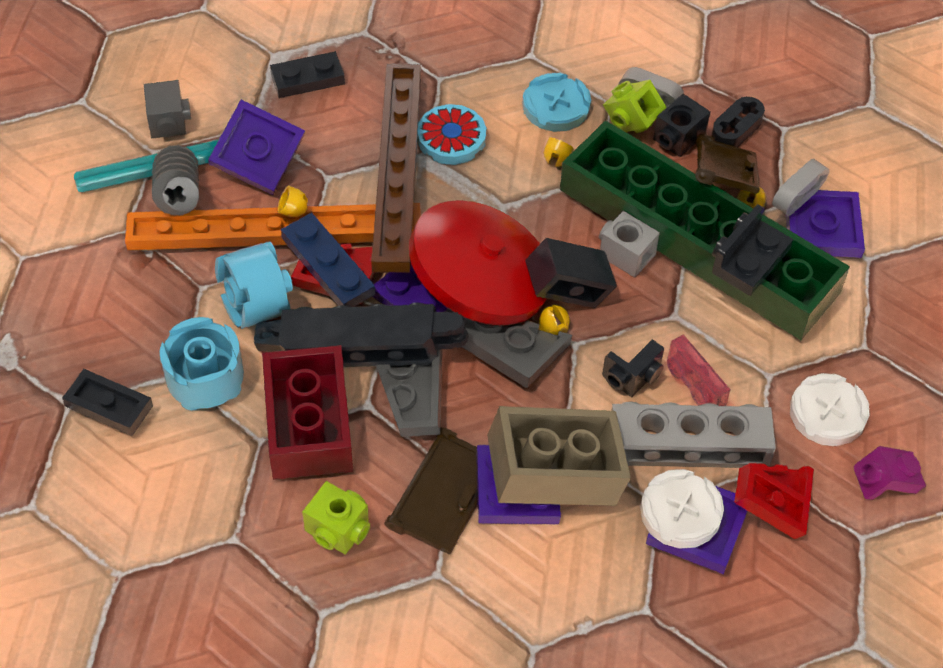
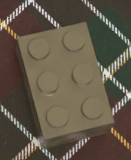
[487,406,631,506]

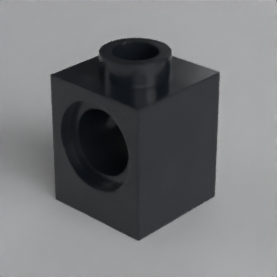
[653,94,711,157]

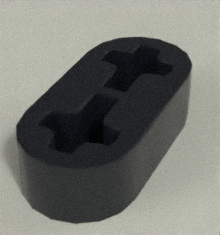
[711,96,765,147]

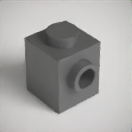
[144,80,191,139]

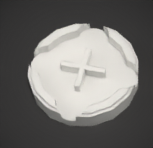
[790,373,870,446]
[640,469,724,549]

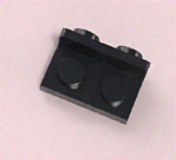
[712,204,793,296]

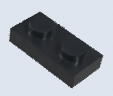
[270,51,345,98]
[62,369,153,436]

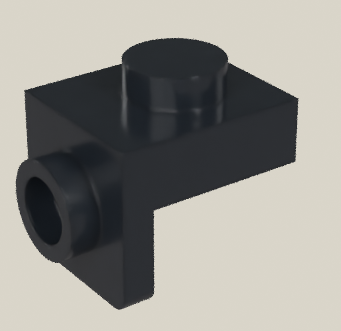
[602,339,664,397]

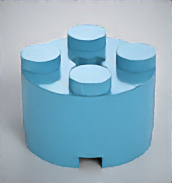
[215,241,293,329]
[160,317,244,411]

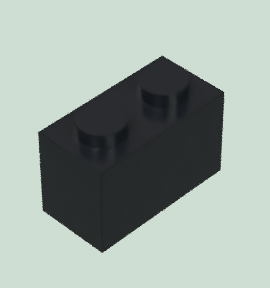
[525,238,617,308]

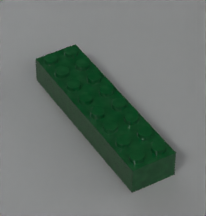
[560,120,850,340]

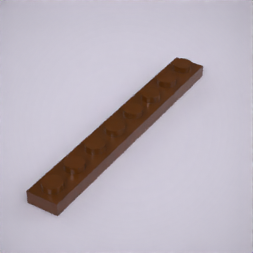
[371,64,421,273]

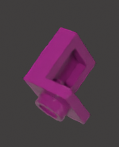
[854,446,926,500]

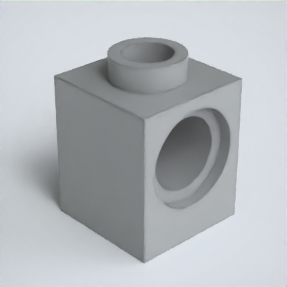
[599,211,660,278]

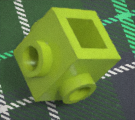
[603,79,667,133]
[302,481,370,555]

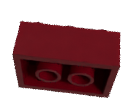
[262,345,353,480]

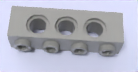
[611,402,776,468]

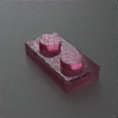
[667,334,731,406]

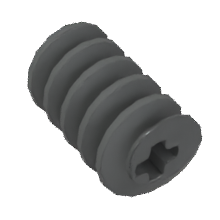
[152,145,199,215]

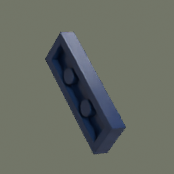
[281,213,375,307]

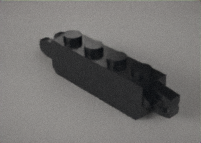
[254,302,469,367]

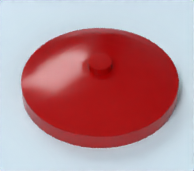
[409,200,547,325]

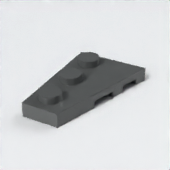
[445,308,572,388]
[376,349,442,437]

